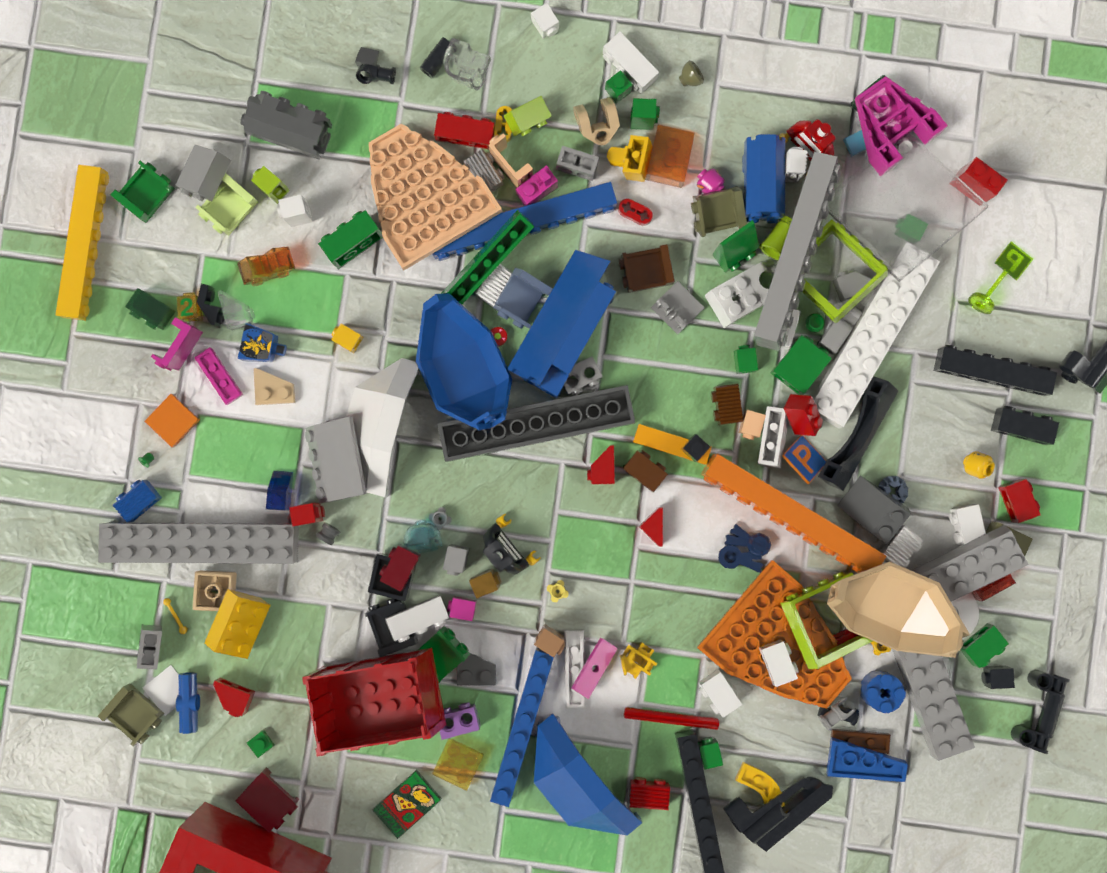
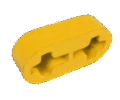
[494,106,512,143]

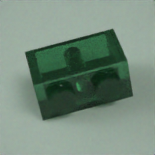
[125,288,176,330]

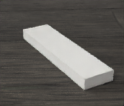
[564,630,585,709]

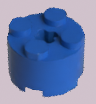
[861,671,906,713]

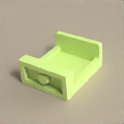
[195,173,258,236]

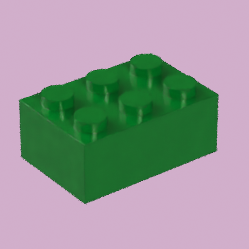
[318,210,383,270]

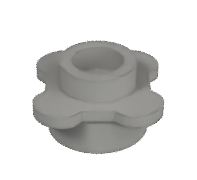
[429,507,452,530]

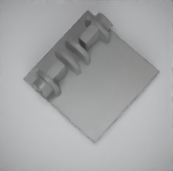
[651,281,705,334]

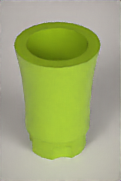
[759,216,792,260]

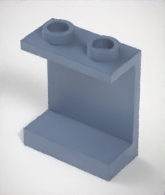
[493,268,552,329]

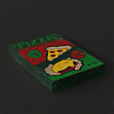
[372,769,442,839]

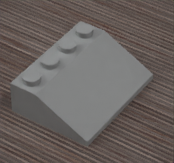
[305,416,367,504]

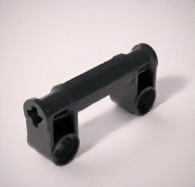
[1011,670,1070,754]

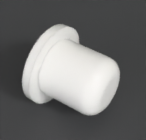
[899,138,912,153]

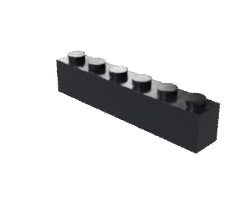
[933,345,1057,396]

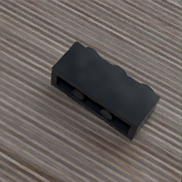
[991,406,1060,445]

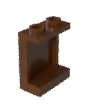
[619,244,675,293]

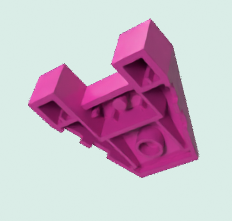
[855,76,948,177]

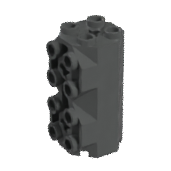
[240,91,332,159]

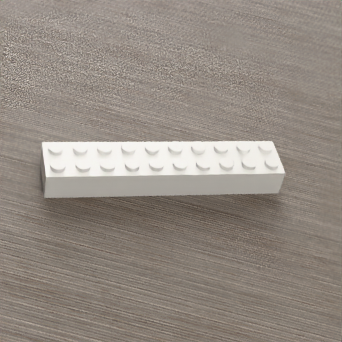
[812,242,940,428]

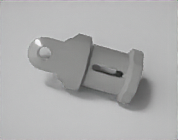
[818,698,856,731]

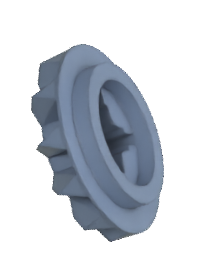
[878,476,909,503]

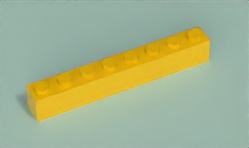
[55,164,109,321]

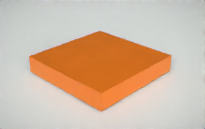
[144,394,200,448]

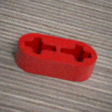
[618,199,653,226]

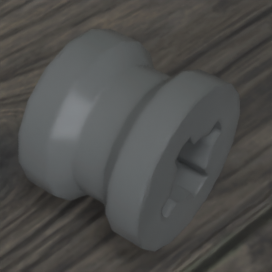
[316,522,341,545]

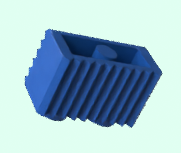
[113,480,162,523]

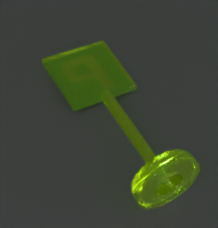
[968,242,1033,314]

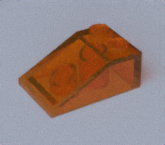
[645,124,695,188]

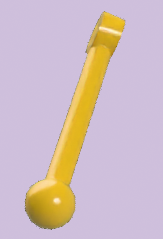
[163,598,188,634]

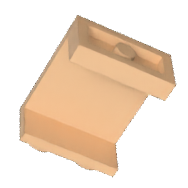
[488,133,533,188]

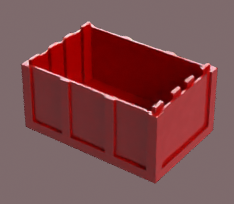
[302,648,446,757]

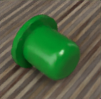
[138,452,154,468]

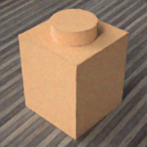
[738,410,766,440]

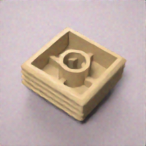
[193,570,237,611]

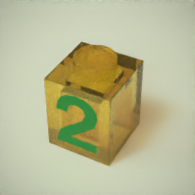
[176,293,203,322]

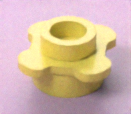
[547,580,569,602]

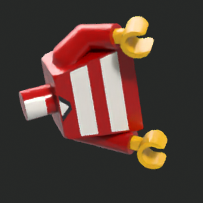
[779,119,836,176]

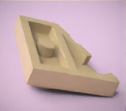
[254,368,295,405]

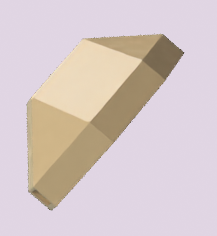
[827,562,970,658]

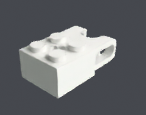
[705,262,769,328]

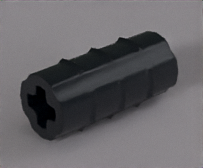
[420,37,455,79]

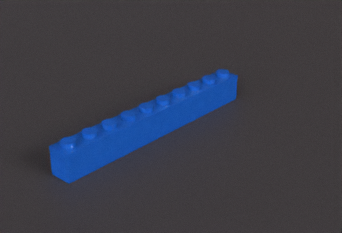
[433,182,617,261]

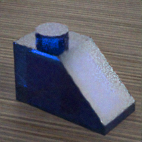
[266,471,293,511]

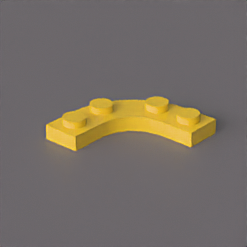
[735,762,785,807]

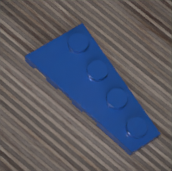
[826,737,908,782]

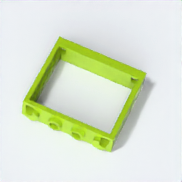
[803,219,888,324]
[780,571,873,669]

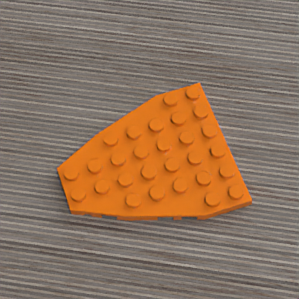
[697,560,852,709]

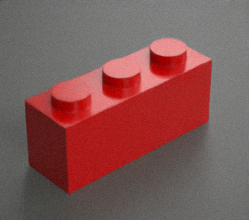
[434,112,495,150]

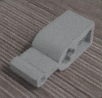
[817,307,863,355]

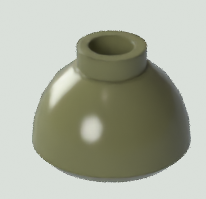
[679,60,704,87]

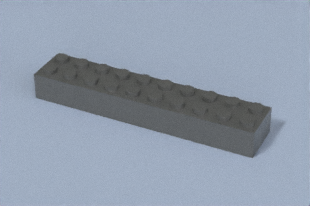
[437,385,635,462]

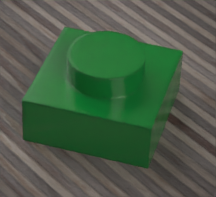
[247,729,275,758]

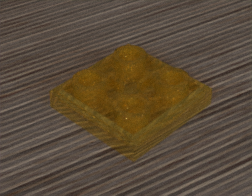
[432,738,484,791]

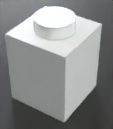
[531,3,559,39]

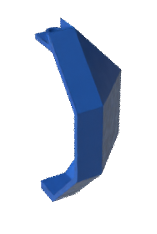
[416,293,512,430]
[534,714,642,836]

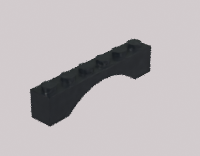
[818,376,898,491]

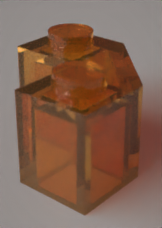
[237,247,295,286]

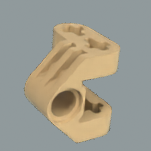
[573,97,620,146]

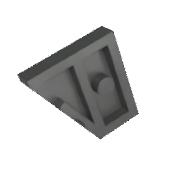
[457,652,496,686]

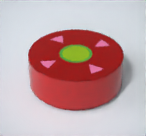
[490,327,508,346]

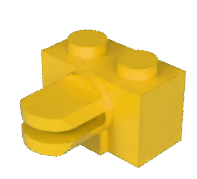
[607,135,653,182]

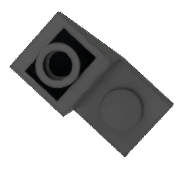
[197,283,225,328]

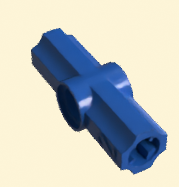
[176,672,200,734]

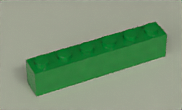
[441,210,534,304]

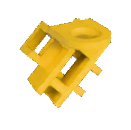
[619,642,658,679]

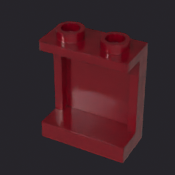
[235,767,299,833]

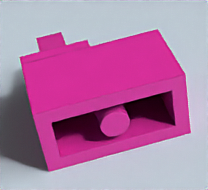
[516,166,558,206]

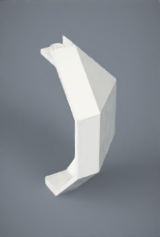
[346,358,421,497]

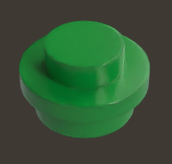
[805,313,825,333]

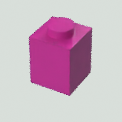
[447,596,477,621]

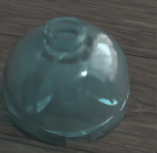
[403,520,443,553]

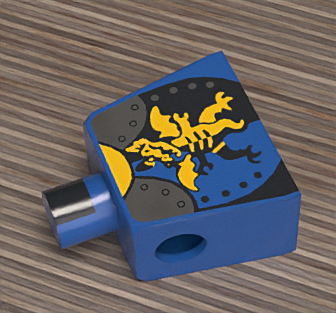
[238,323,287,362]

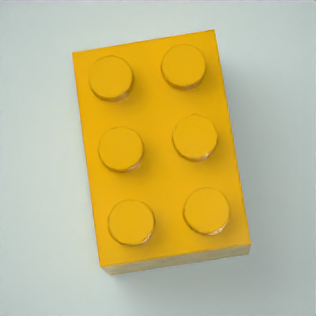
[204,589,271,659]

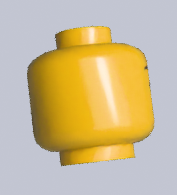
[963,451,995,479]

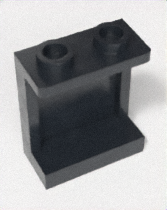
[364,598,418,658]

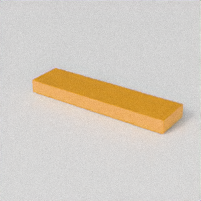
[633,424,712,465]

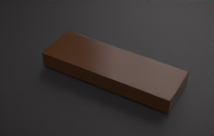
[830,729,891,754]

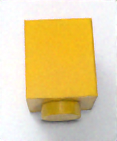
[331,323,364,354]

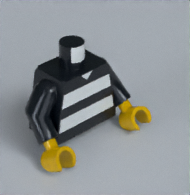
[483,514,541,575]

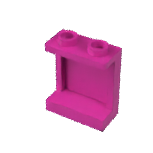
[151,317,203,371]

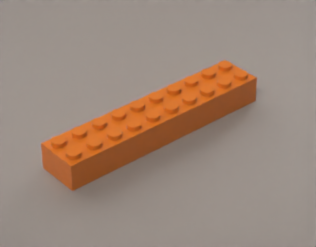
[701,454,887,573]

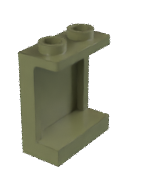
[691,186,747,237]
[97,683,165,746]

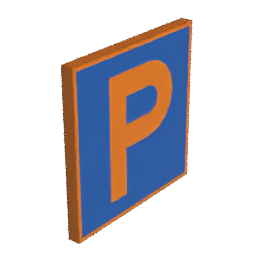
[782,435,826,484]

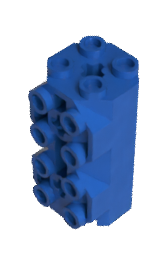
[742,134,785,224]

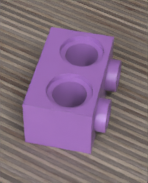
[440,702,481,740]

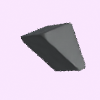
[355,47,379,66]

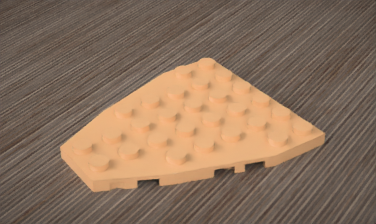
[369,124,503,271]

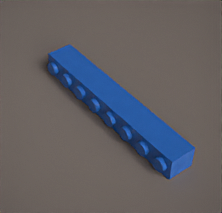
[490,647,554,807]

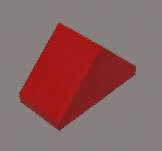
[638,507,663,547]

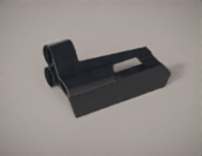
[1059,341,1107,394]
[723,777,833,852]

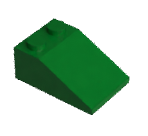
[712,220,759,273]

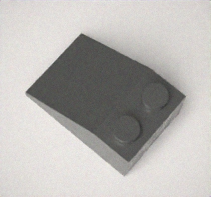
[837,475,911,544]

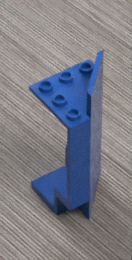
[507,250,616,399]

